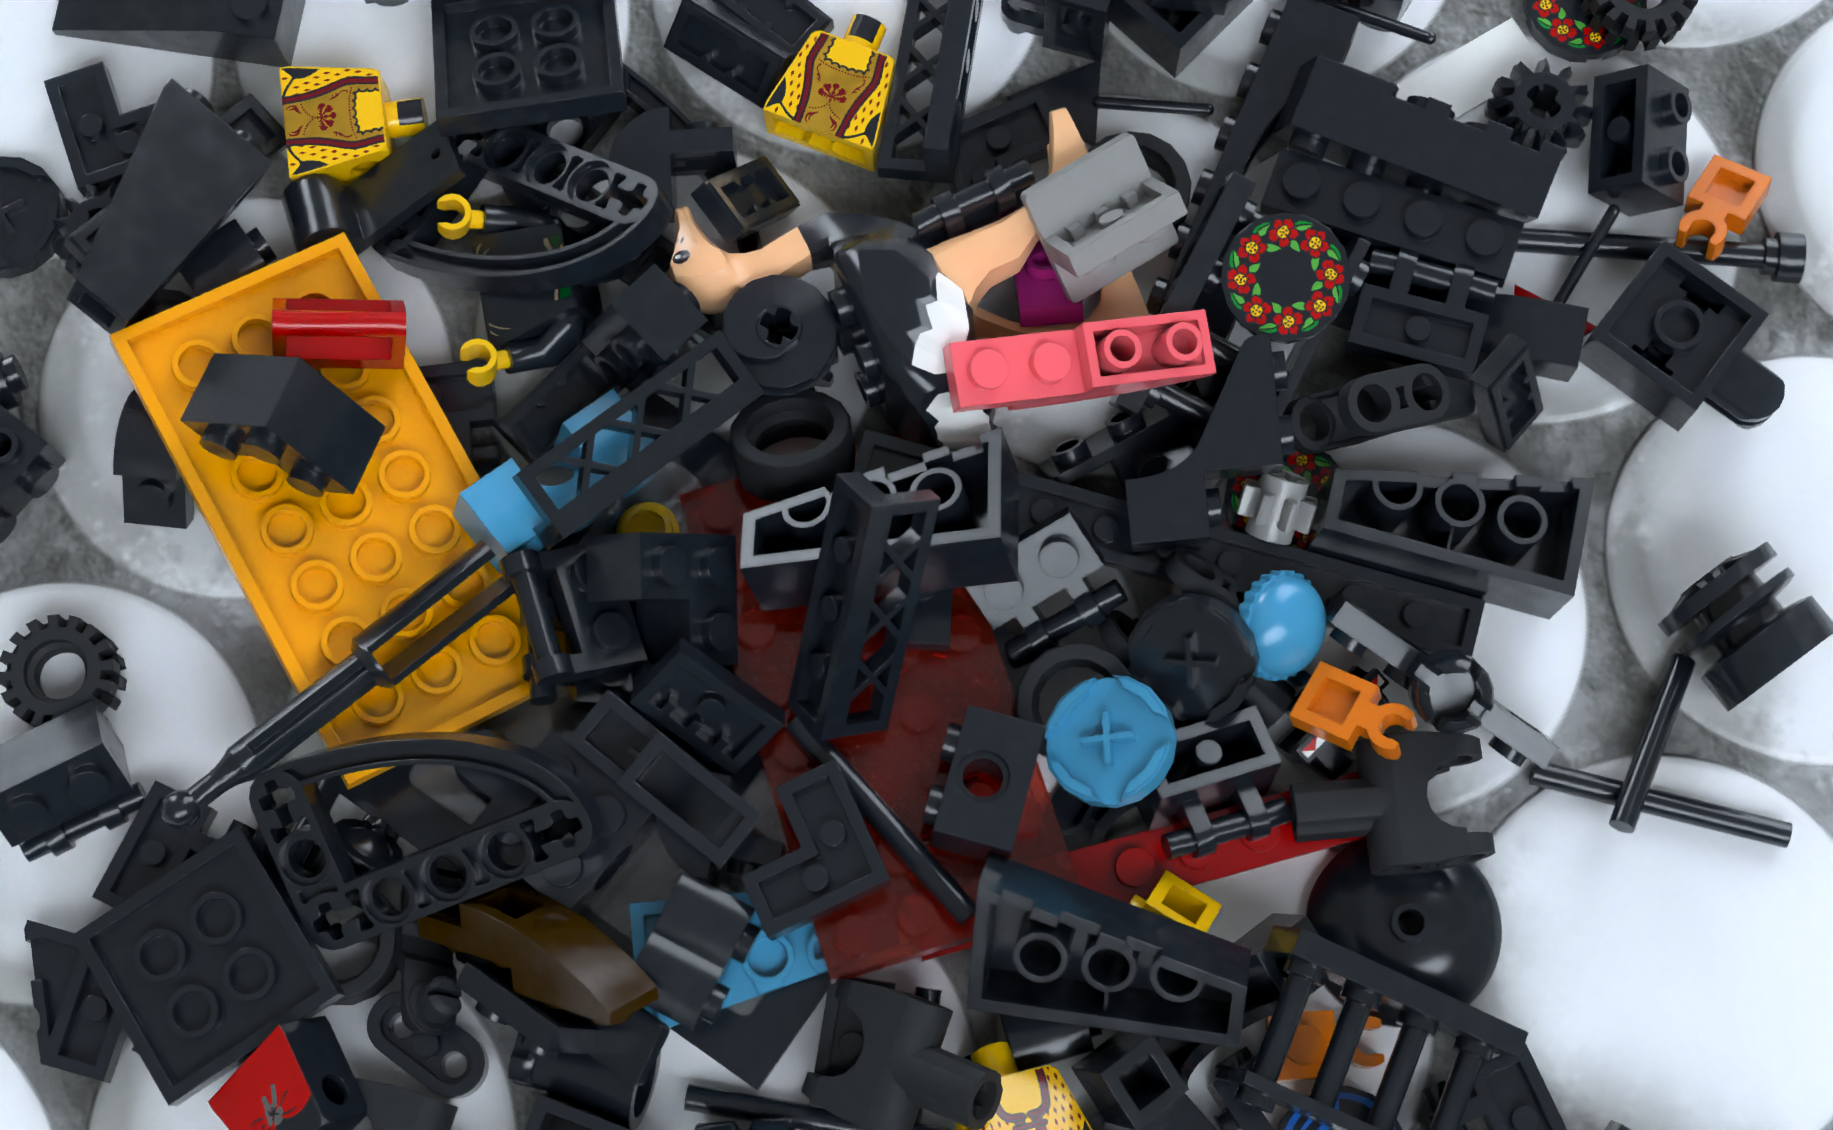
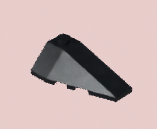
[52,0,306,67]

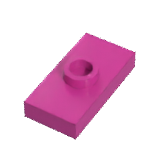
[1013,240,1084,327]

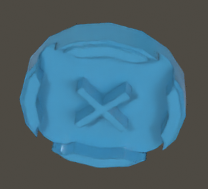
[1044,675,1177,808]

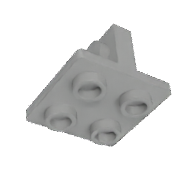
[1020,132,1188,303]

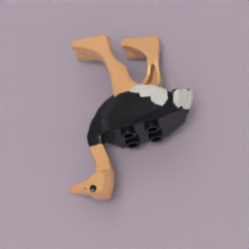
[668,107,1150,451]

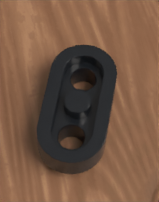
[367,991,489,1099]

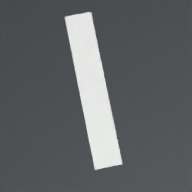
[1244,18,1542,216]

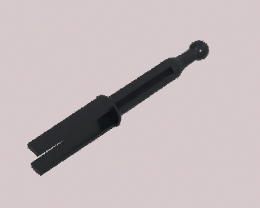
[161,540,515,829]

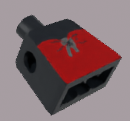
[208,1016,367,1130]

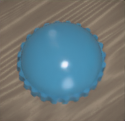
[1239,570,1327,681]

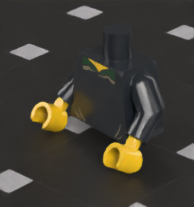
[437,194,625,387]

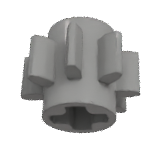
[1236,469,1318,545]

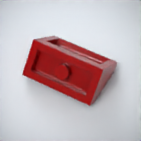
[272,298,407,369]

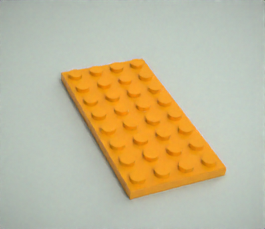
[109,232,566,790]

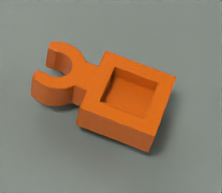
[1675,154,1772,261]
[1289,661,1418,760]
[1265,1010,1385,1082]

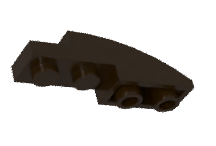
[417,882,659,1025]

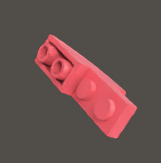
[942,309,1216,413]

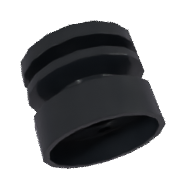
[1658,542,1833,712]

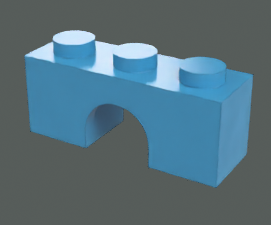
[453,389,655,574]

